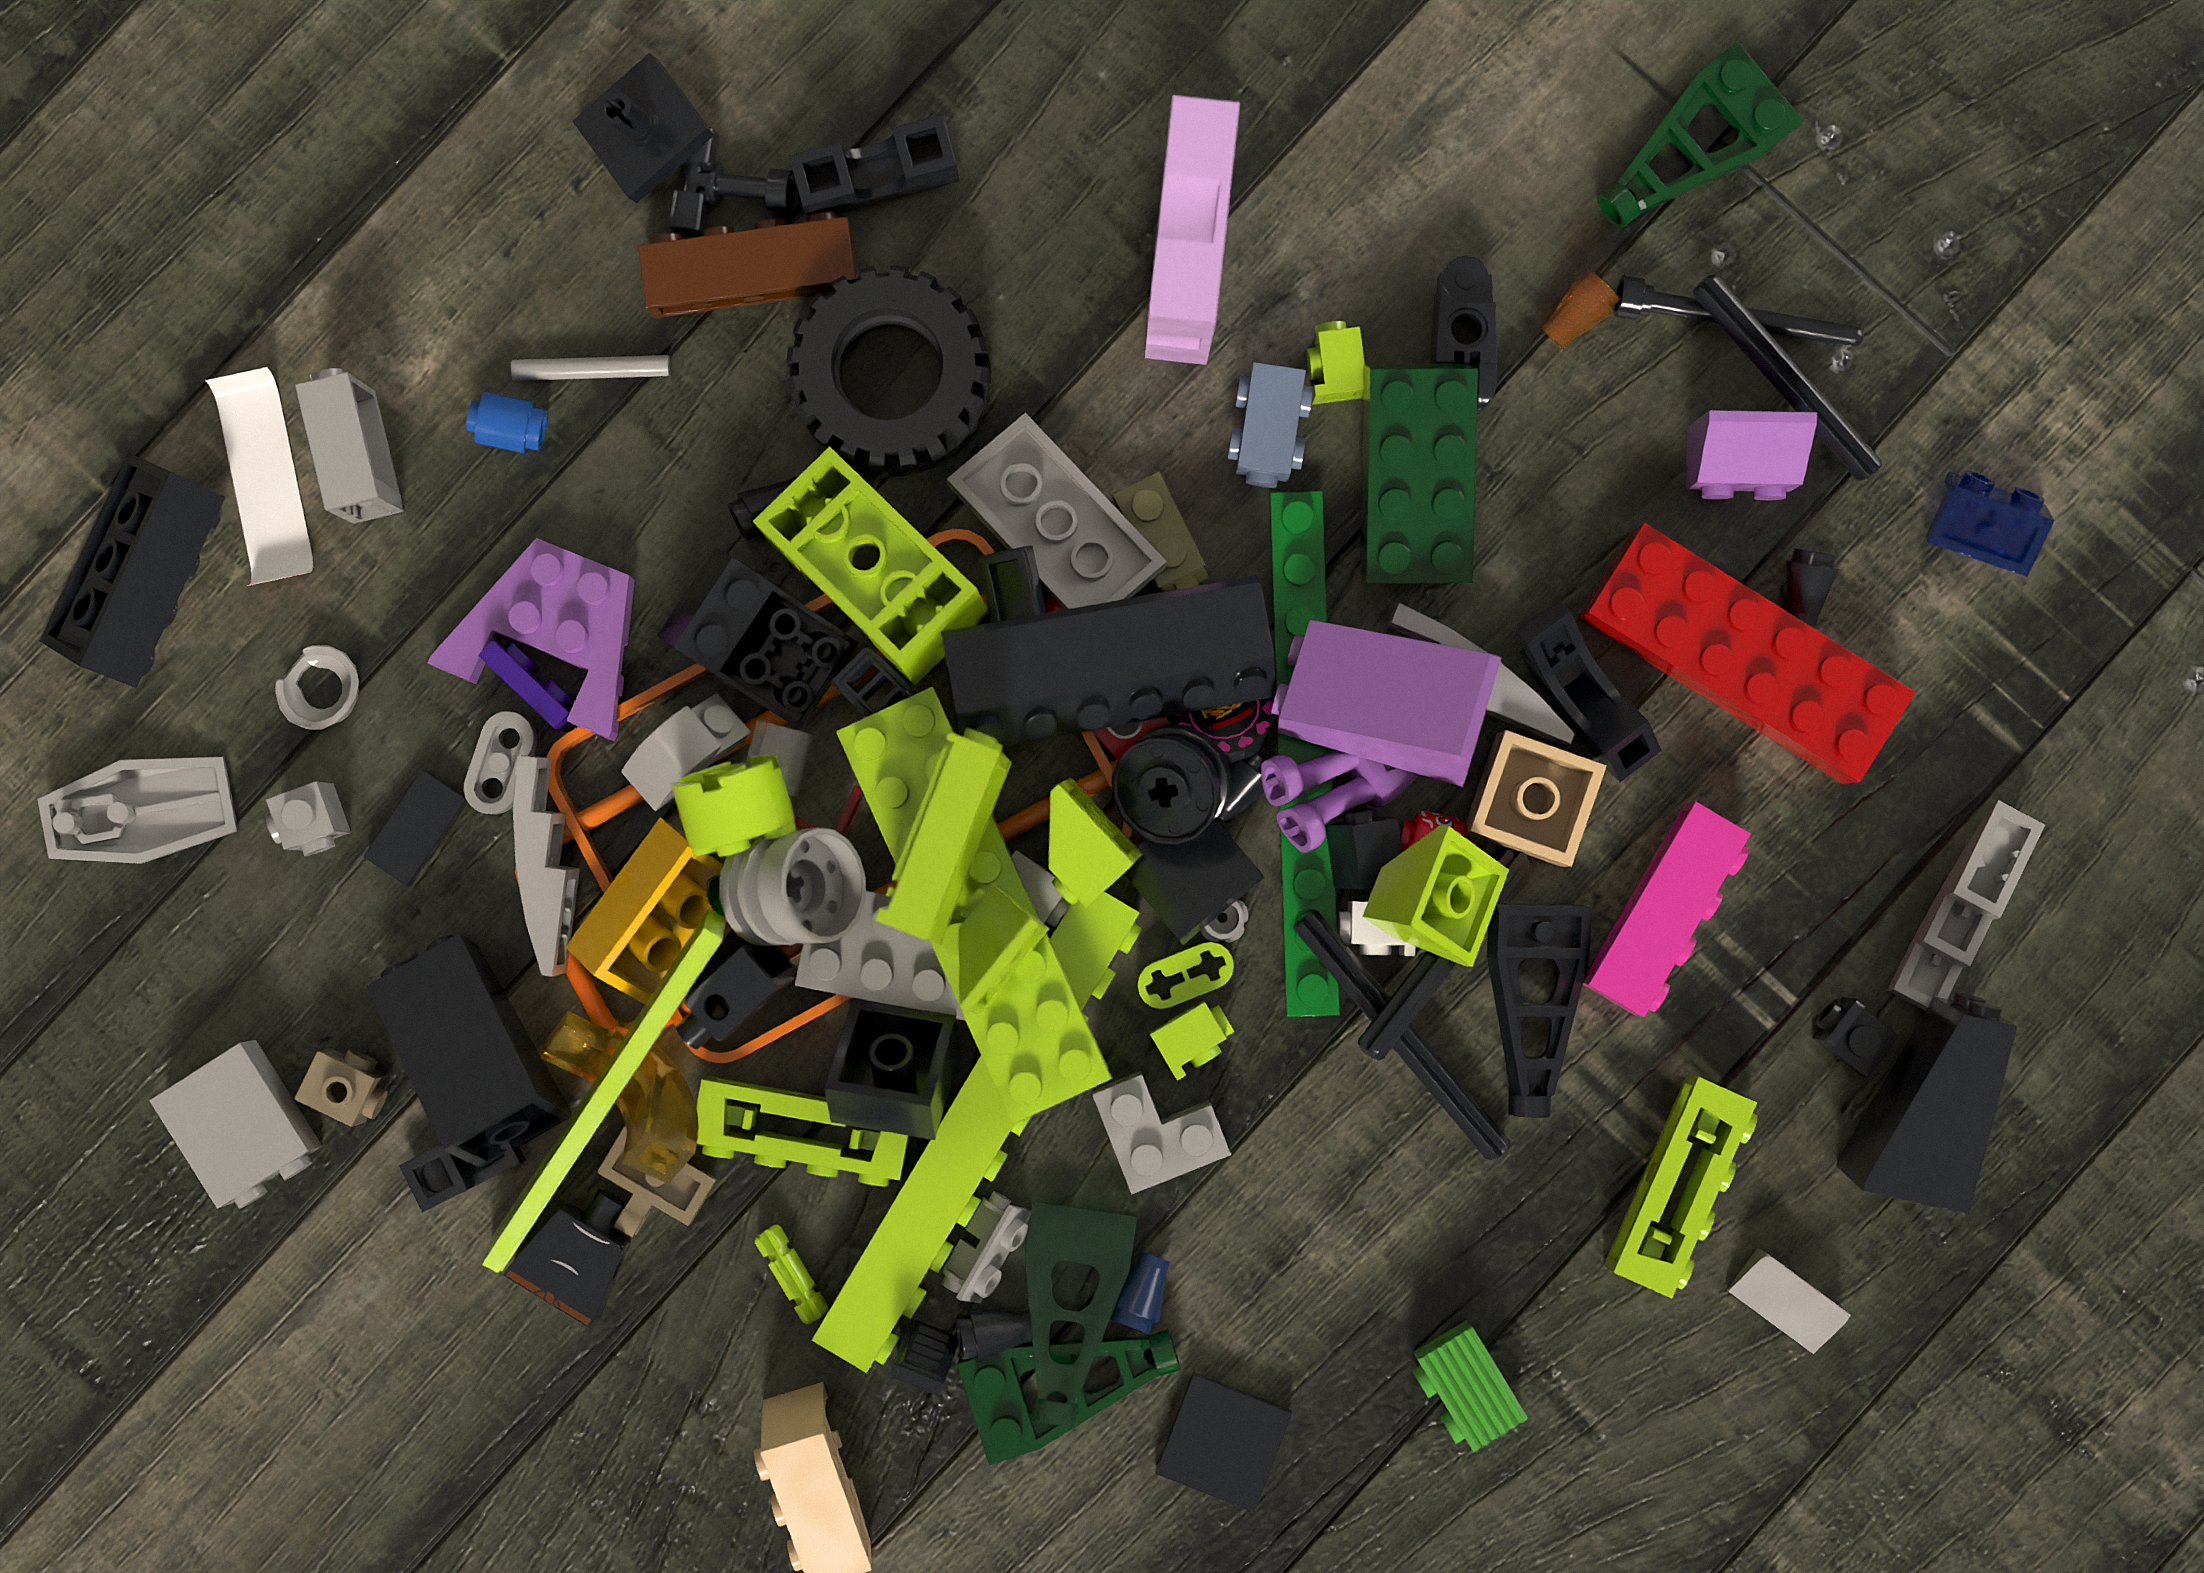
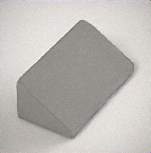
[1727,1248,1851,1354]

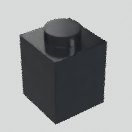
[1325,808,1402,890]

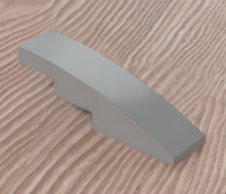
[1386,603,1575,746]
[513,755,580,977]
[1887,800,2045,1011]

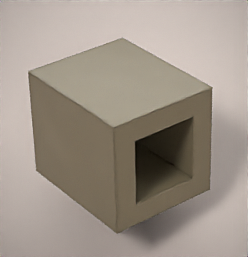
[294,1048,388,1127]

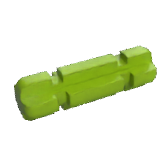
[755,1224,828,1324]

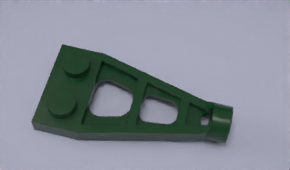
[1597,41,1804,228]
[957,1329,1181,1465]

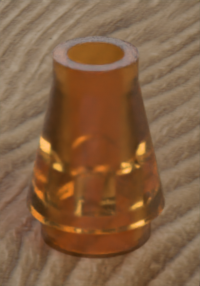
[1541,271,1620,349]

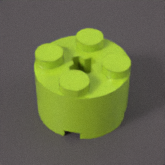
[671,753,797,856]

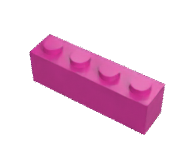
[1583,802,1751,1017]

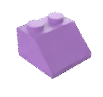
[1686,411,1817,500]

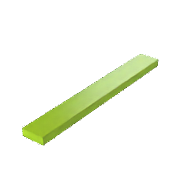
[482,908,726,1273]

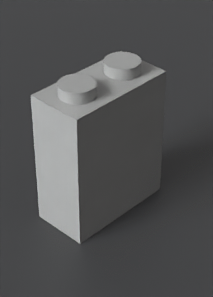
[149,1040,322,1209]

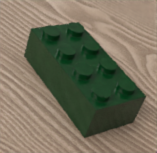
[1360,364,1478,583]

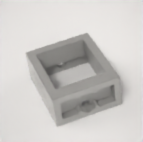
[295,368,404,524]

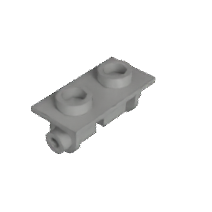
[941,1191,1032,1303]

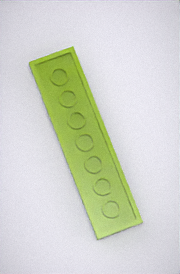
[836,686,1113,1124]

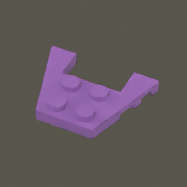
[428,538,635,742]

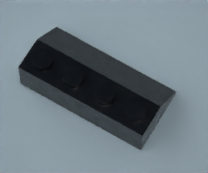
[39,452,226,688]

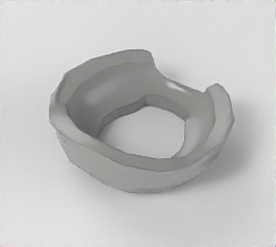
[275,645,359,730]

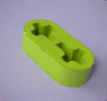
[1137,942,1234,1009]

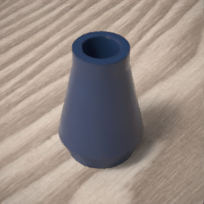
[1110,1251,1170,1335]

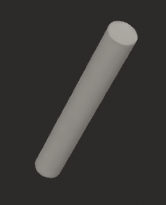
[511,355,671,381]

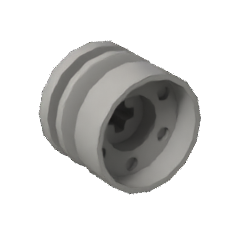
[719,828,866,946]

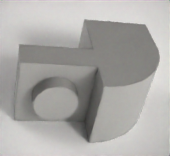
[621,693,751,812]

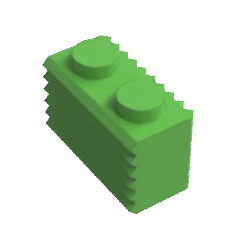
[1412,1320,1528,1452]

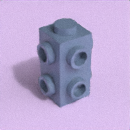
[1228,362,1313,488]

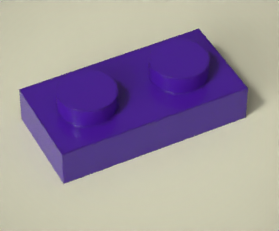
[478,640,574,731]

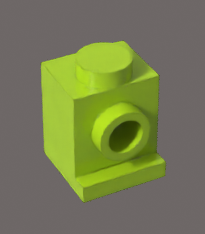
[1307,321,1365,405]
[1149,1000,1234,1080]

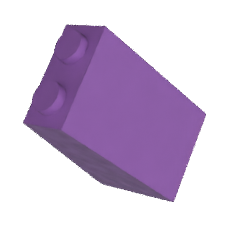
[1271,620,1502,787]

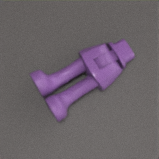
[1261,750,1419,853]

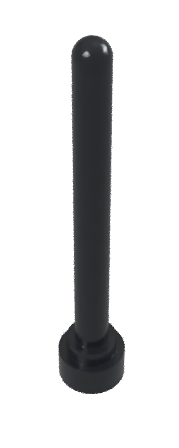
[1613,275,1864,347]

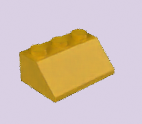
[565,817,732,1004]

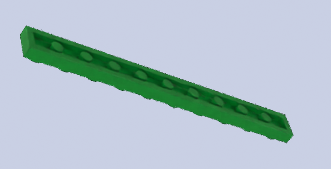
[1269,491,1340,1017]

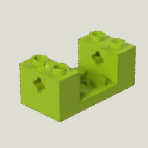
[753,447,989,686]

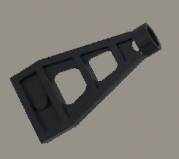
[1487,903,1592,1118]

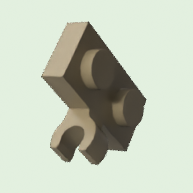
[597,1126,717,1237]

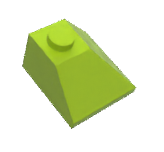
[1049,777,1143,908]
[1362,825,1509,967]
[958,885,1050,1014]

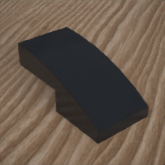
[399,1131,526,1213]

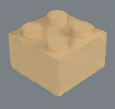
[1466,730,1606,867]

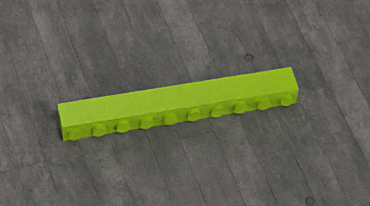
[812,892,1143,1373]

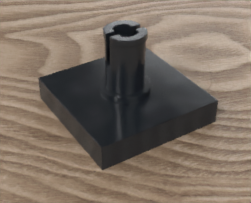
[572,53,714,203]

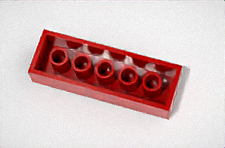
[1578,523,1916,784]

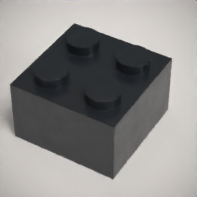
[824,999,960,1140]

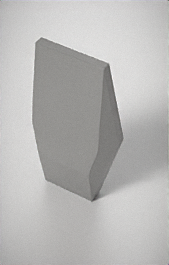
[37,757,238,864]

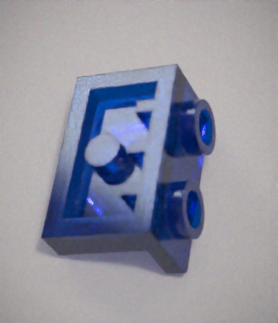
[1926,471,2055,577]

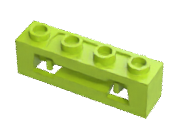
[1604,1073,1758,1298]
[690,1076,910,1187]

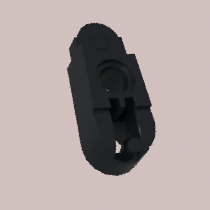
[1430,256,1498,415]

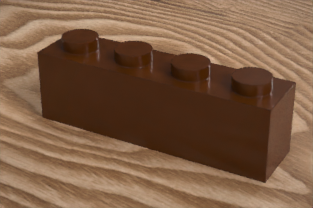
[638,212,858,318]

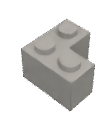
[1092,1071,1231,1194]

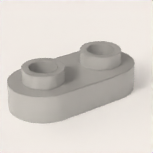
[464,711,538,814]

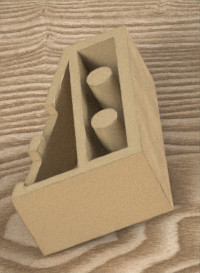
[754,1382,872,1573]

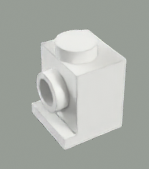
[1338,901,1415,956]

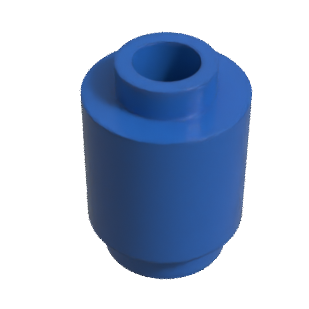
[466,392,548,454]

